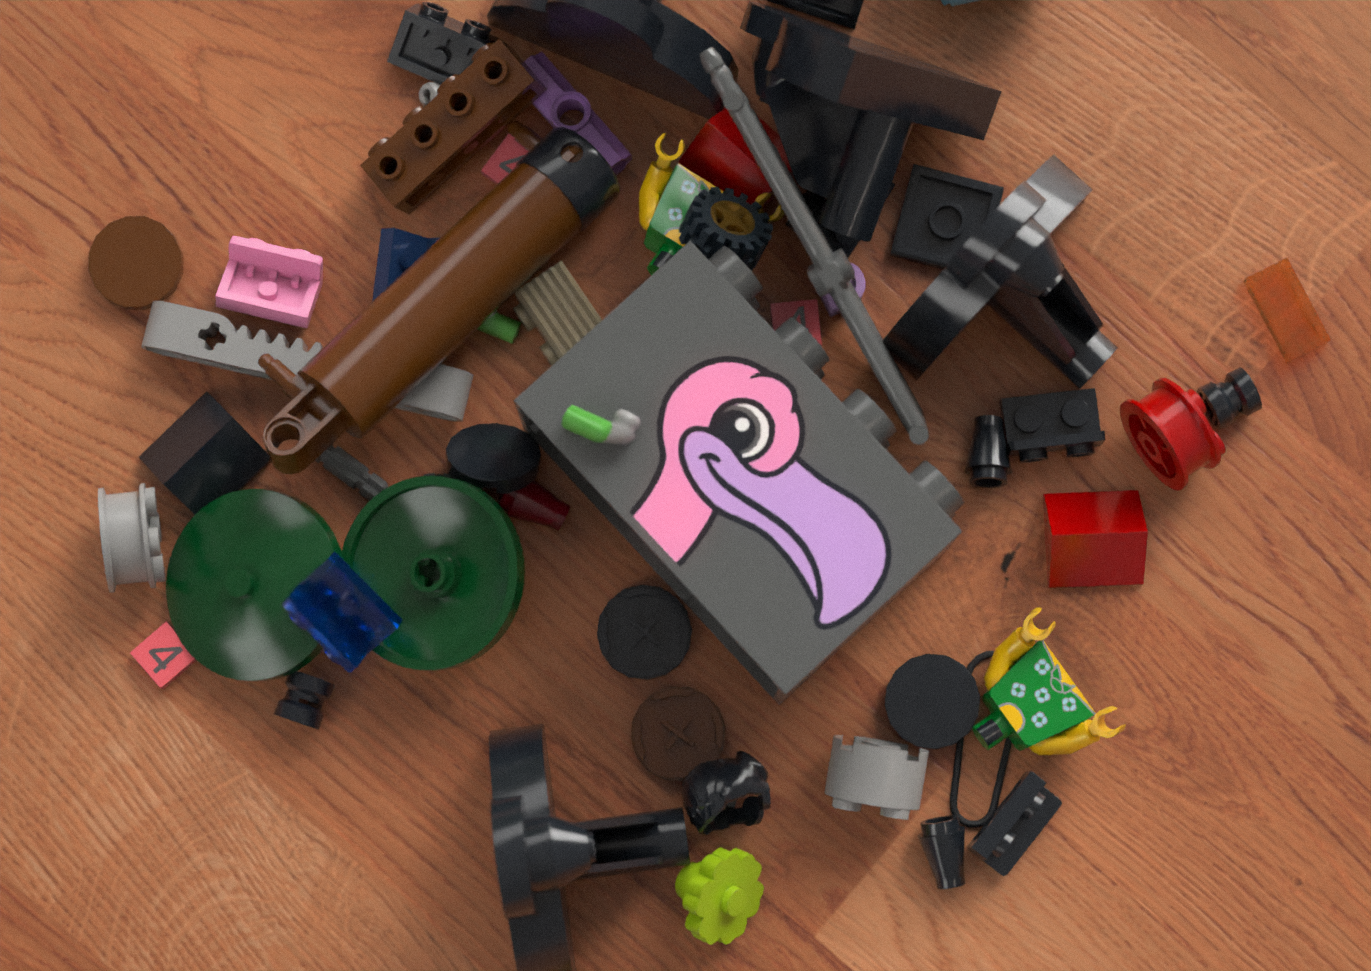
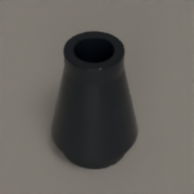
[965,415,1012,488]
[918,815,965,889]

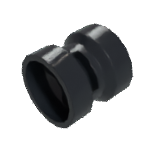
[1197,367,1262,430]
[274,671,335,730]

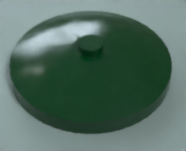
[342,476,525,671]
[166,489,347,681]

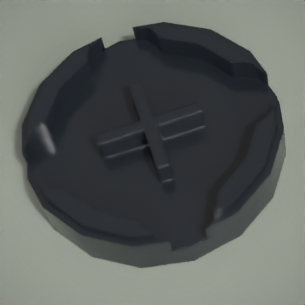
[446,423,541,494]
[597,585,692,681]
[885,654,980,750]

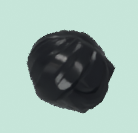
[682,750,771,835]

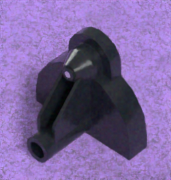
[487,0,738,119]
[740,1,1002,242]
[882,154,1118,389]
[489,724,690,971]

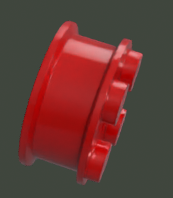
[1120,378,1226,491]

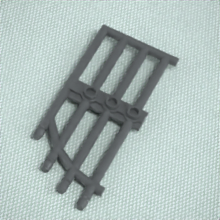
[699,47,929,445]

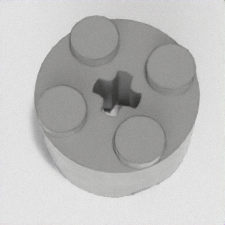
[824,735,929,820]

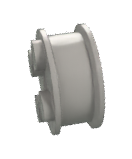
[98,483,165,593]

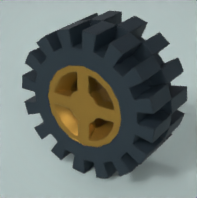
[679,187,773,271]

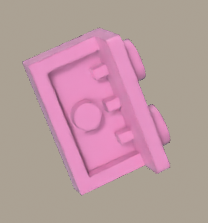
[215,236,323,328]

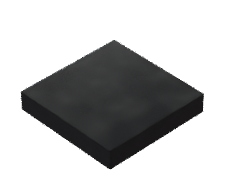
[890,164,1004,269]

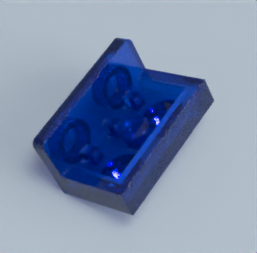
[282,551,403,673]

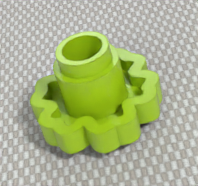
[675,847,764,945]

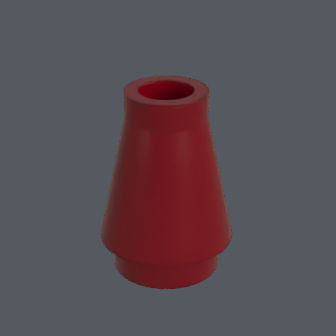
[497,480,571,531]

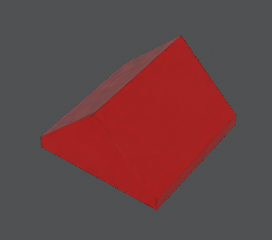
[675,108,794,209]
[1043,490,1148,589]

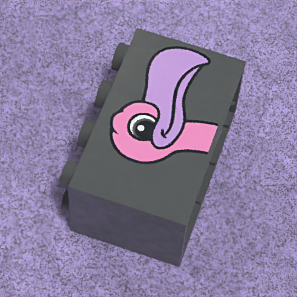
[514,241,964,706]

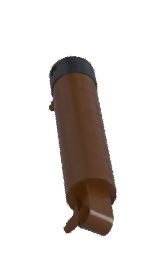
[258,120,621,474]

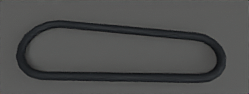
[950,651,1012,828]

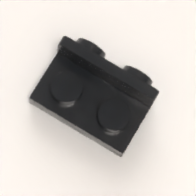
[387,1,500,85]
[1000,388,1106,463]
[966,771,1062,876]

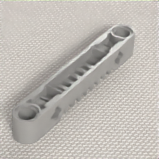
[141,301,474,422]

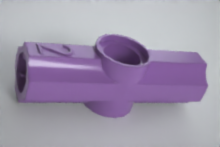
[524,52,632,176]

